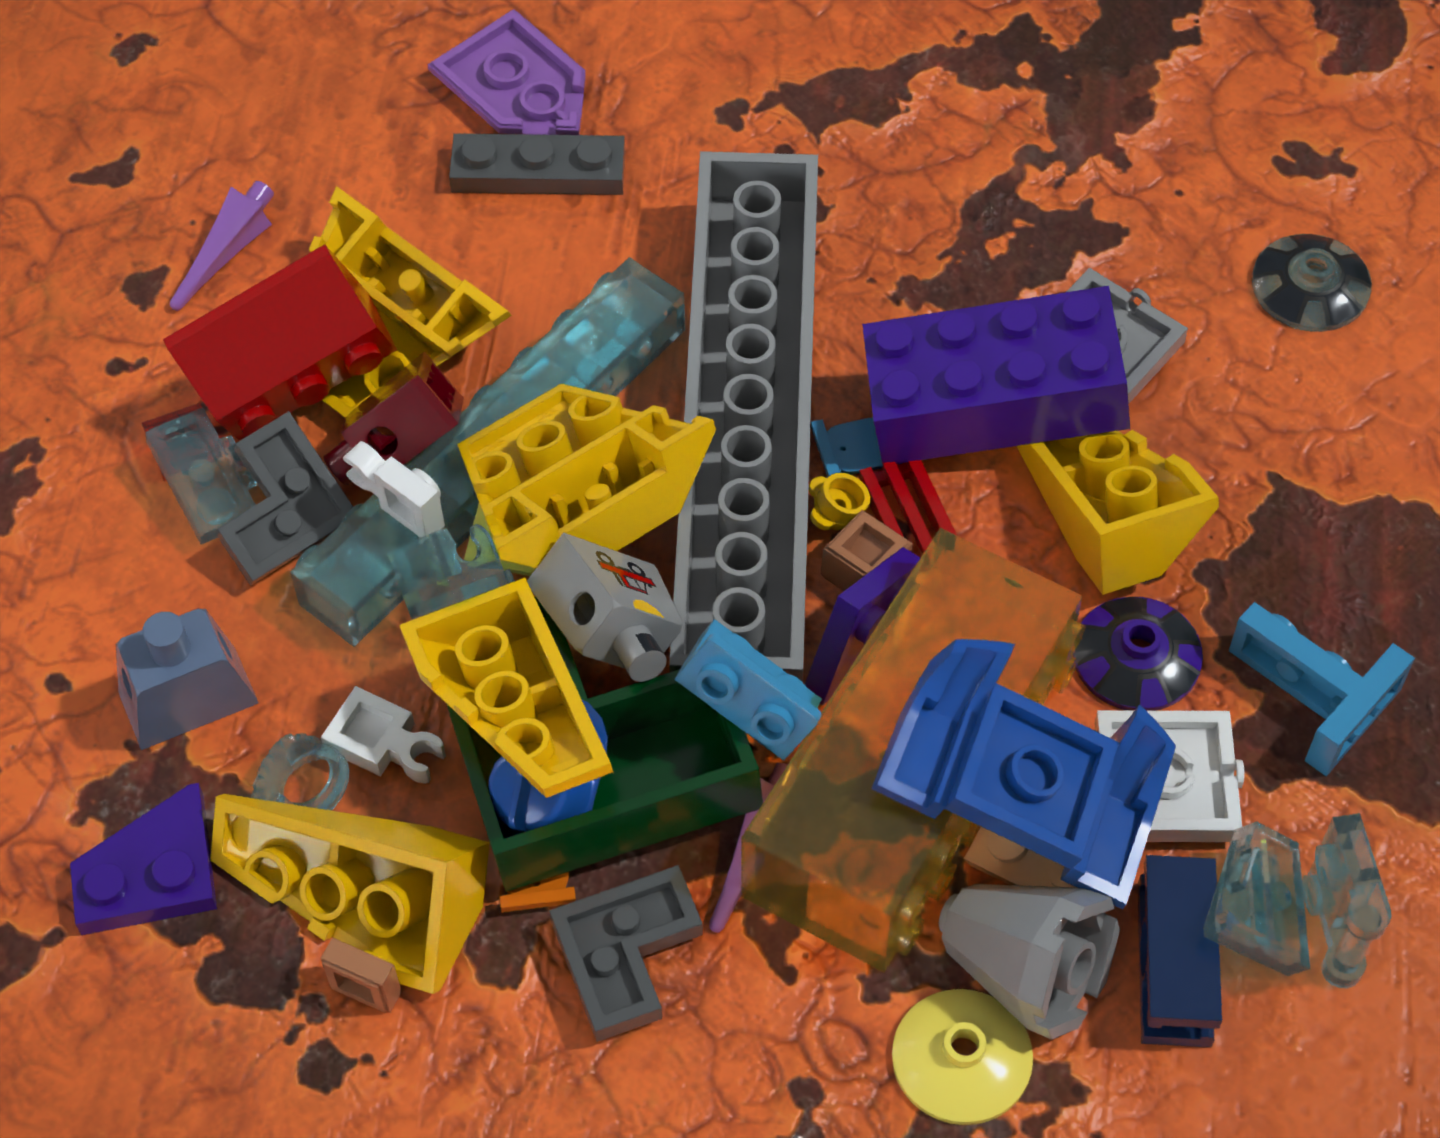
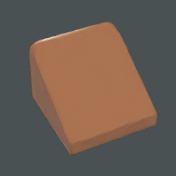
[821,510,913,591]

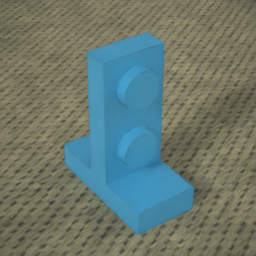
[1229,602,1415,776]

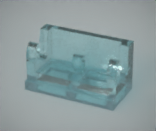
[386,524,514,619]

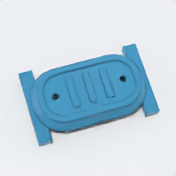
[810,417,927,477]

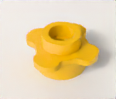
[808,473,870,530]

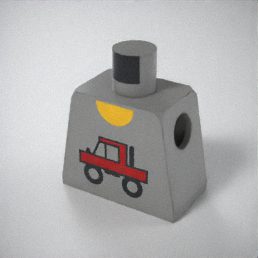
[527,532,683,682]

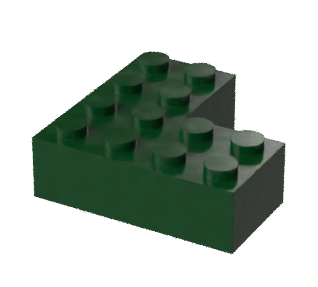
[446,596,764,892]

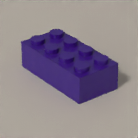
[862,286,1130,465]

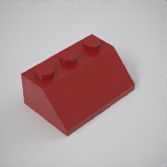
[163,244,398,441]

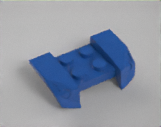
[872,639,1176,909]

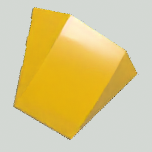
[309,186,512,419]
[457,384,716,568]

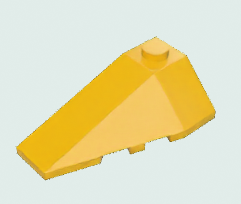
[1017,430,1219,595]
[399,578,613,798]

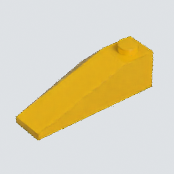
[210,794,490,994]

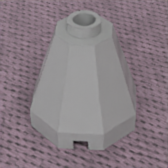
[939,884,1120,1040]

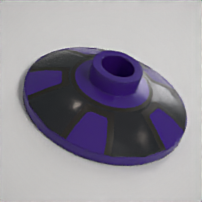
[1073,597,1203,711]

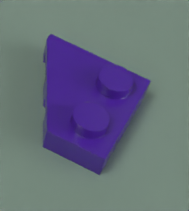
[804,547,924,705]
[70,783,217,935]

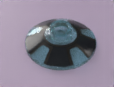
[1252,234,1372,332]

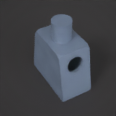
[115,609,259,750]

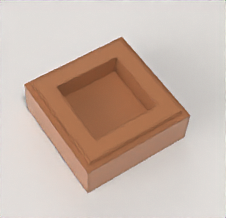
[321,937,402,1013]

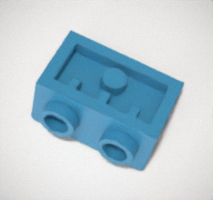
[674,619,822,761]

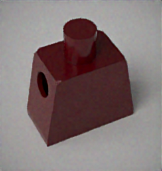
[323,351,464,485]

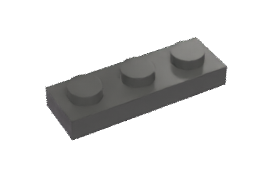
[449,134,625,195]

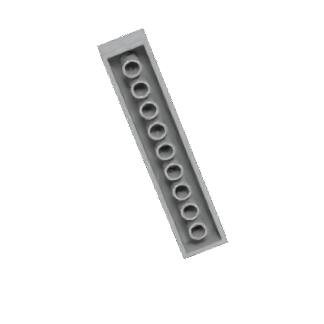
[669,151,818,682]

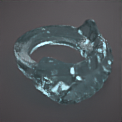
[251,733,349,811]

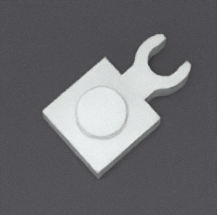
[343,441,445,542]
[321,686,446,783]

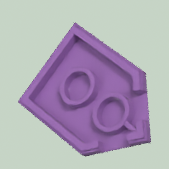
[428,9,586,135]

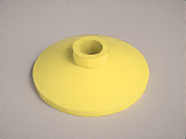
[892,989,1033,1125]

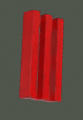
[859,460,964,576]

